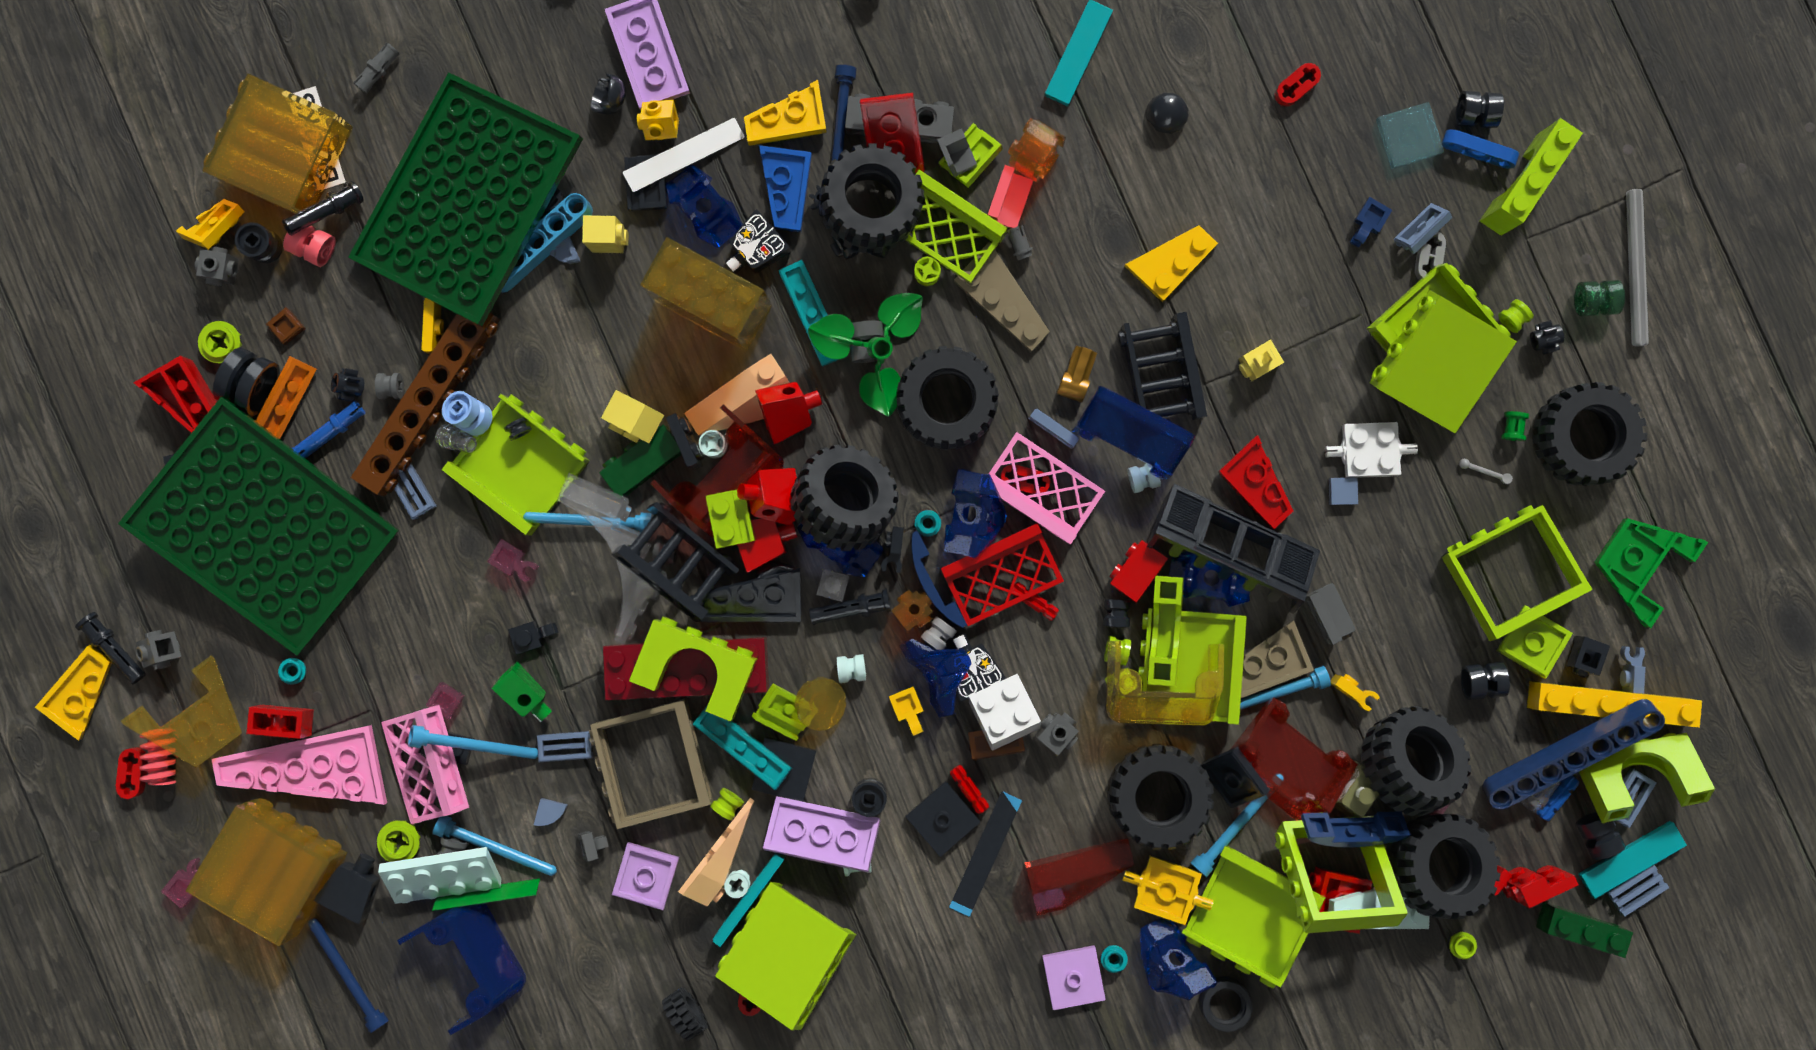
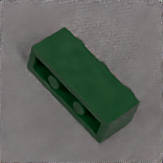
[599,424,682,499]
[1536,902,1633,958]

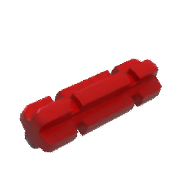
[1012,582,1059,621]
[950,765,989,814]

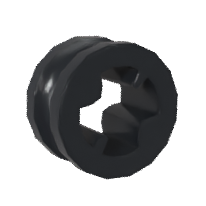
[504,417,532,441]

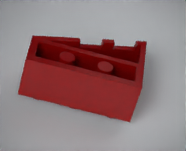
[133,355,217,433]

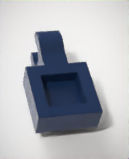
[1350,197,1392,248]

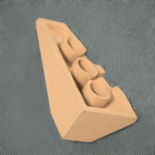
[684,354,790,436]
[678,798,754,906]

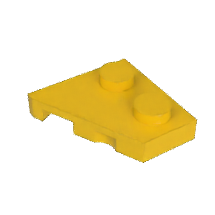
[176,199,245,250]

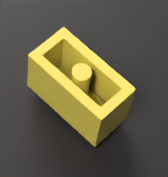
[582,215,629,253]
[601,390,664,443]

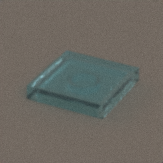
[1376,102,1444,169]

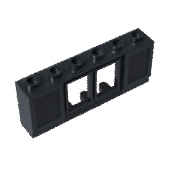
[1147,483,1320,614]

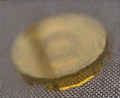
[795,677,846,731]

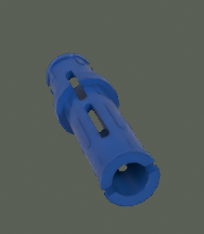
[292,400,366,459]

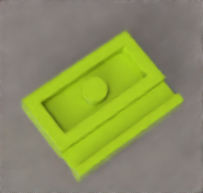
[939,123,1003,188]
[706,490,755,549]
[752,684,817,741]

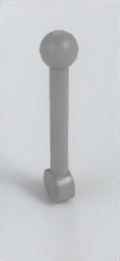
[1459,458,1513,484]

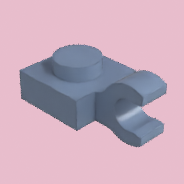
[1620,646,1645,694]

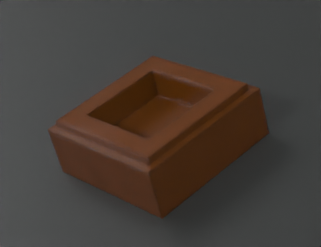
[266,307,306,345]

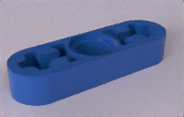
[1441,130,1519,169]

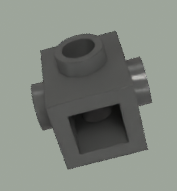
[195,247,239,287]
[136,630,181,670]
[1036,712,1079,756]

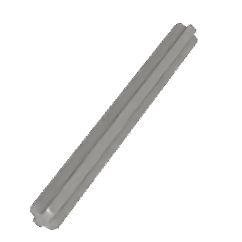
[1626,189,1649,347]

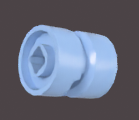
[442,391,493,436]

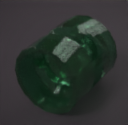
[1574,280,1625,317]

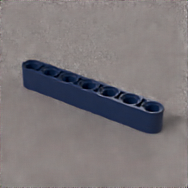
[1482,699,1665,809]

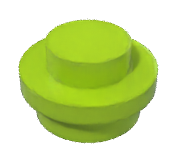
[1449,932,1477,960]

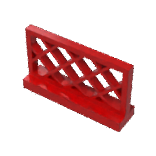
[941,523,1064,626]

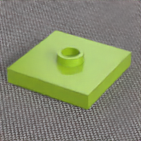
[1496,605,1573,679]

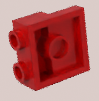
[1502,865,1579,908]
[1308,867,1372,934]

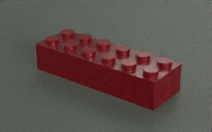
[603,637,769,700]

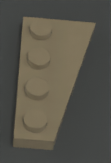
[954,241,1050,352]
[1241,621,1314,698]

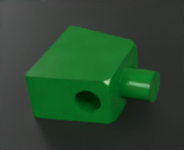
[491,661,552,722]

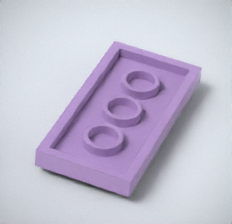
[605,0,690,110]
[763,796,881,873]

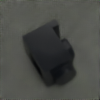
[1566,636,1610,678]

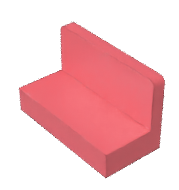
[988,165,1033,229]

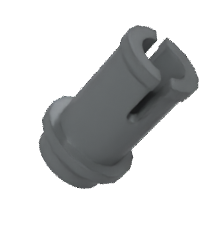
[1007,225,1033,260]

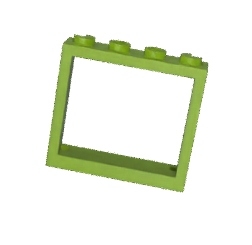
[1442,505,1592,641]
[1275,816,1408,933]

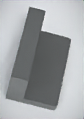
[1305,583,1355,645]

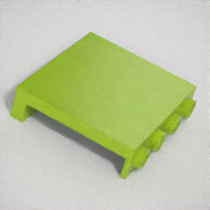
[1367,263,1511,353]
[1369,290,1517,433]
[442,394,590,536]
[1136,608,1247,725]
[1182,846,1326,989]
[715,882,857,1030]

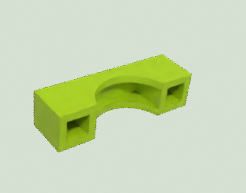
[1148,576,1184,687]

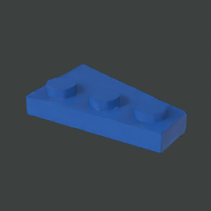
[759,145,812,232]

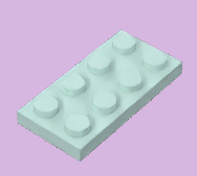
[378,847,501,904]

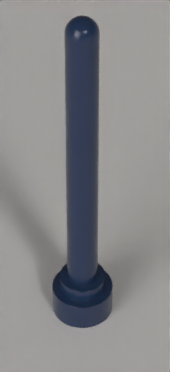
[831,65,857,162]
[308,918,389,1033]

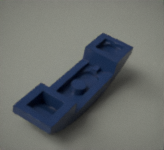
[912,531,967,628]
[1301,811,1410,847]

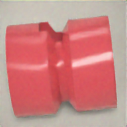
[283,226,336,267]

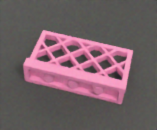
[981,432,1105,544]
[381,705,469,824]

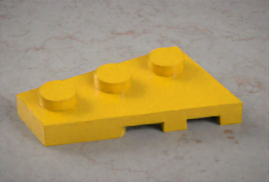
[744,80,827,146]
[1124,225,1218,302]
[35,645,112,741]

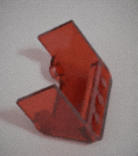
[651,404,784,537]

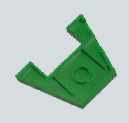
[1594,518,1708,628]

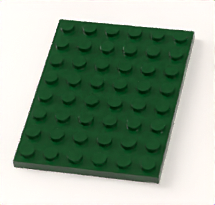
[348,72,583,327]
[118,397,399,655]

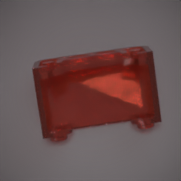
[1231,697,1358,821]

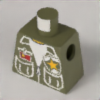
[1326,761,1379,818]

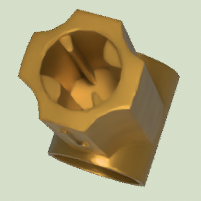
[1057,346,1097,403]

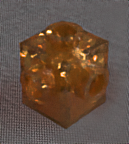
[891,590,934,631]

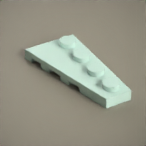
[1328,887,1429,929]

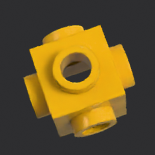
[637,100,679,140]

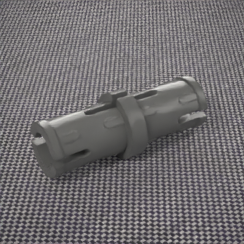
[353,42,400,94]

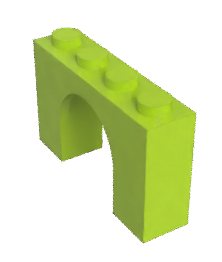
[1480,118,1583,236]
[629,616,757,721]
[1579,733,1715,823]

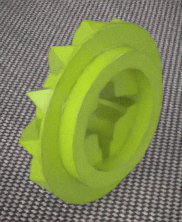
[198,321,242,364]
[377,821,420,862]

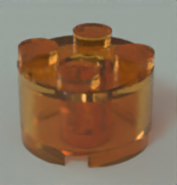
[1008,118,1066,183]

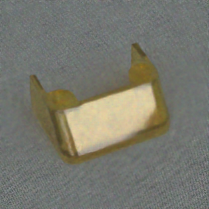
[1107,641,1224,725]

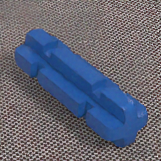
[1536,775,1579,821]

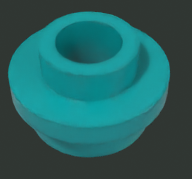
[915,510,941,537]
[278,658,307,685]
[1101,945,1128,973]

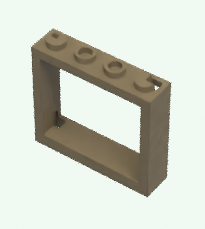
[589,699,713,829]

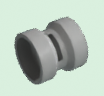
[921,616,957,653]

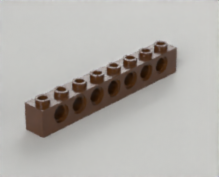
[350,313,500,496]

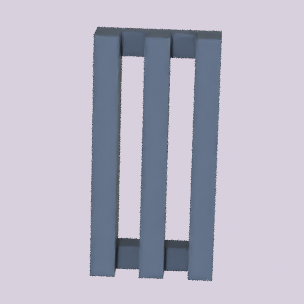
[1394,203,1452,254]
[1028,409,1079,449]
[394,463,437,520]
[537,731,593,762]
[1615,768,1656,828]
[1606,865,1669,917]

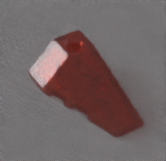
[1025,838,1134,915]

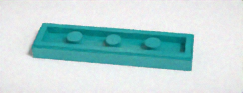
[1044,0,1113,107]
[778,260,839,367]
[693,705,793,790]
[1578,821,1687,899]
[713,853,786,947]

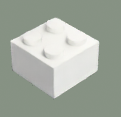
[969,674,1041,751]

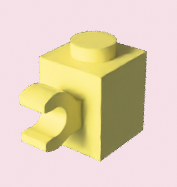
[1238,340,1284,381]

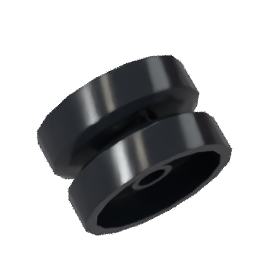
[212,347,280,416]

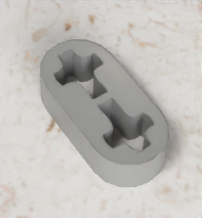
[1415,232,1446,280]

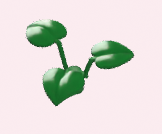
[808,293,923,416]

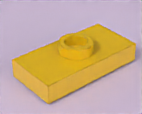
[421,298,444,354]

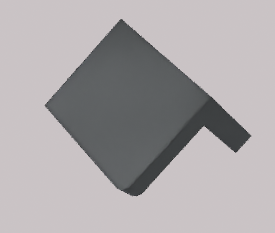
[937,128,977,177]

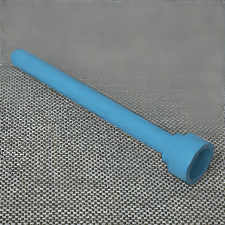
[523,512,653,533]
[1240,666,1331,710]
[408,725,538,759]
[1190,773,1284,877]
[433,816,557,876]

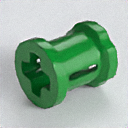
[1501,411,1529,441]

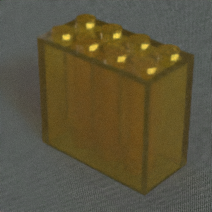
[202,74,353,215]
[640,237,772,351]
[186,798,348,947]

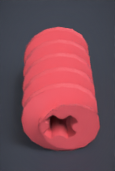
[140,729,176,785]

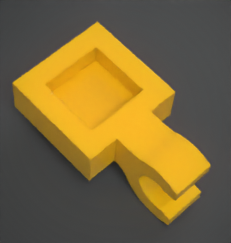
[1330,674,1380,711]
[889,686,923,736]

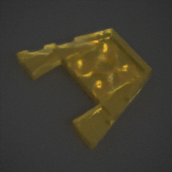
[121,655,242,768]

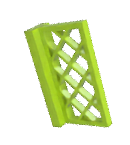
[891,170,1007,284]

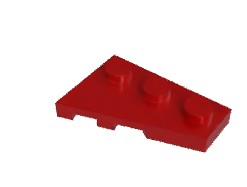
[1218,435,1293,530]

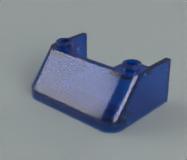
[1072,386,1195,480]
[397,903,526,1035]

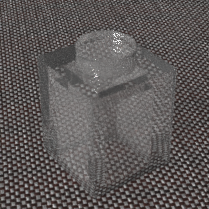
[816,569,850,602]

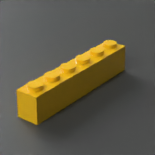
[1527,681,1702,728]

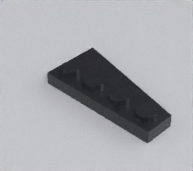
[695,568,802,622]

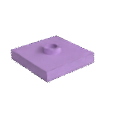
[612,842,680,910]
[1042,945,1105,1010]

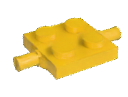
[1122,855,1213,925]

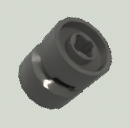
[850,321,885,363]

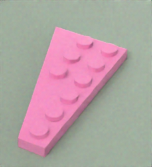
[211,725,387,805]

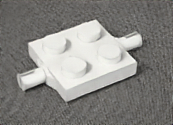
[1325,422,1418,478]

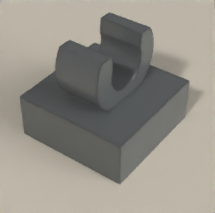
[577,831,608,861]

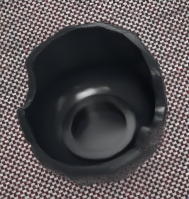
[591,73,626,115]
[1146,93,1189,134]

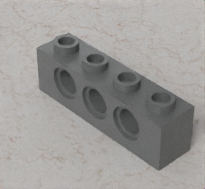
[845,94,954,144]

